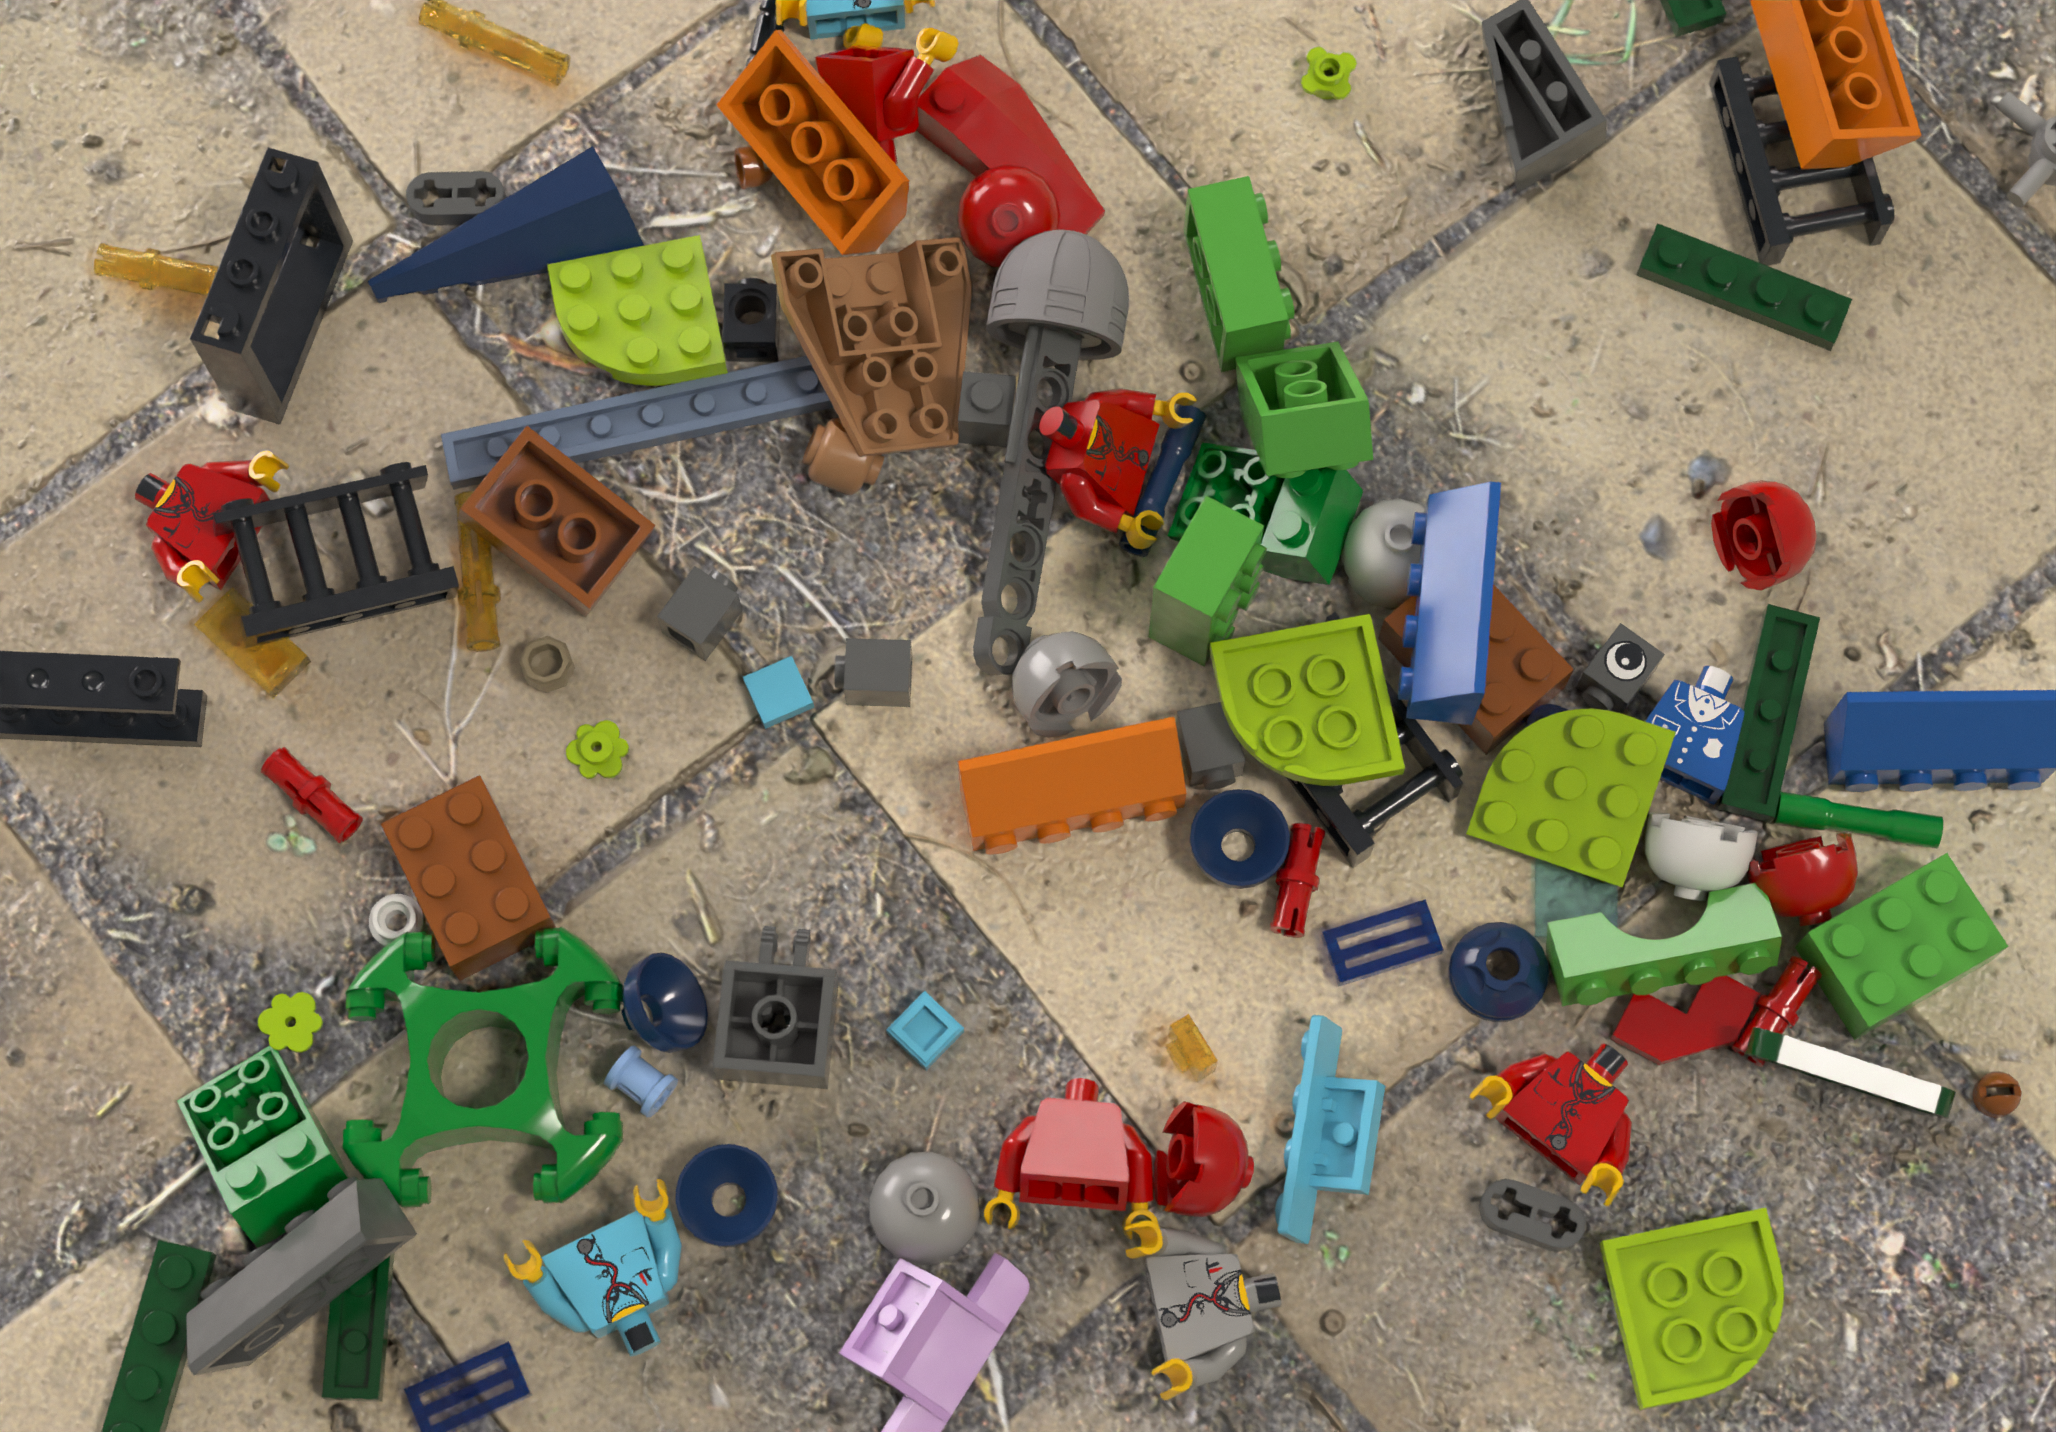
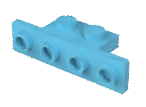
[1275,1015,1385,1244]

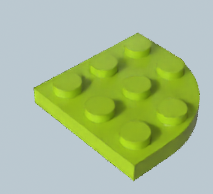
[547,235,728,386]
[1209,614,1405,786]
[1466,709,1676,888]
[1599,1208,1784,1410]

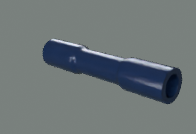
[1118,404,1207,557]

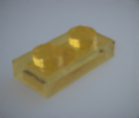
[194,587,311,699]

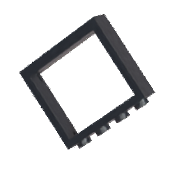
[190,147,353,425]

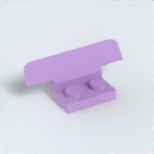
[839,1253,1029,1432]

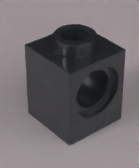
[723,278,780,362]

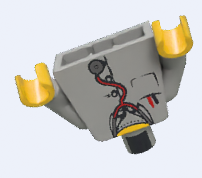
[1125,1220,1281,1400]

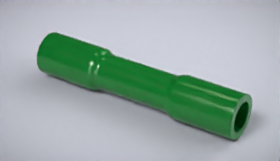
[1773,792,1943,849]

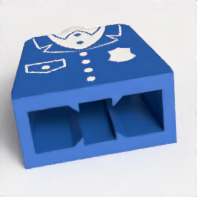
[1646,666,1744,805]

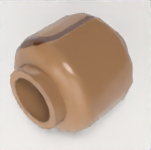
[802,418,884,495]

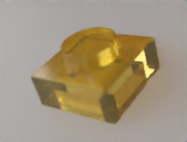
[1165,1014,1218,1082]

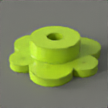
[566,720,629,779]
[258,992,323,1053]

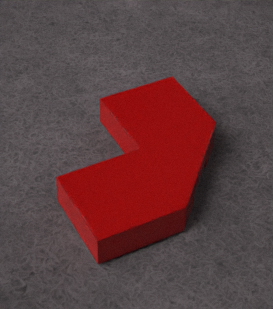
[1610,975,1760,1065]

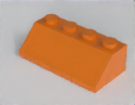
[1750,0,1922,169]
[716,30,910,255]
[958,716,1186,855]

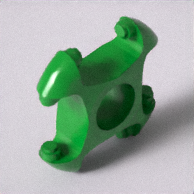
[341,927,624,1208]

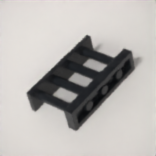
[1709,56,1895,266]
[213,462,459,648]
[1286,612,1463,868]
[0,651,208,748]

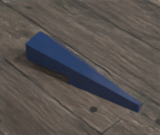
[368,146,644,303]

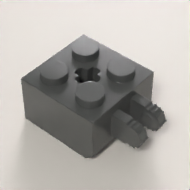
[712,926,839,1089]

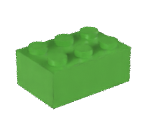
[1184,176,1295,372]
[1235,342,1373,478]
[1148,496,1267,667]
[1795,853,2009,1040]

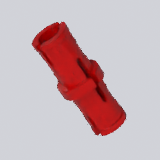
[261,747,363,843]
[1269,823,1326,938]
[1732,956,1822,1067]

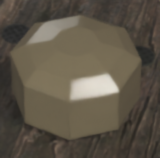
[519,636,575,693]

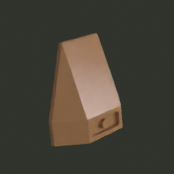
[771,237,972,457]

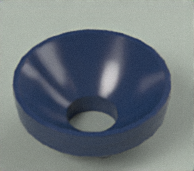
[1190,789,1290,889]
[1448,922,1549,1022]
[621,952,708,1053]
[676,1144,778,1247]

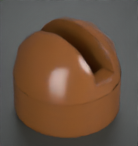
[734,146,773,189]
[1973,1071,2021,1118]

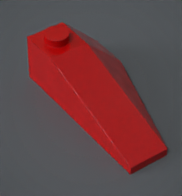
[916,55,1105,235]

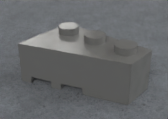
[1482,0,1606,193]

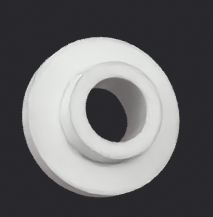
[369,894,425,946]

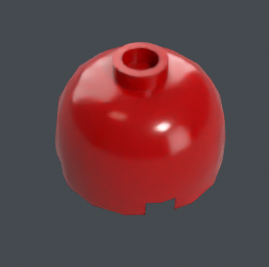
[957,164,1061,268]
[1711,480,1817,591]
[1746,833,1858,926]
[1153,1101,1254,1217]

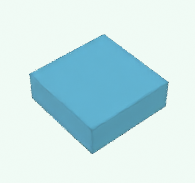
[743,656,814,729]
[886,991,964,1071]

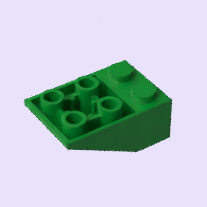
[1167,442,1363,585]
[177,1046,350,1248]

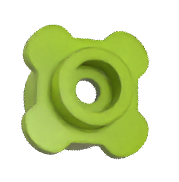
[1301,47,1357,100]

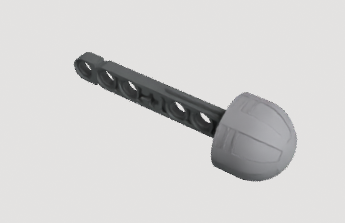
[973,230,1129,675]

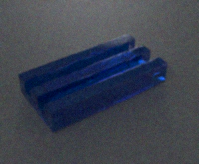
[1321,899,1444,987]
[404,1341,533,1432]

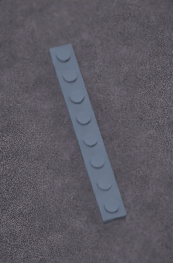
[441,355,834,490]

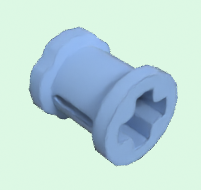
[604,1045,678,1117]

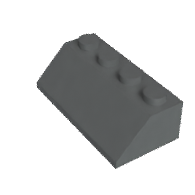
[186,1177,417,1376]

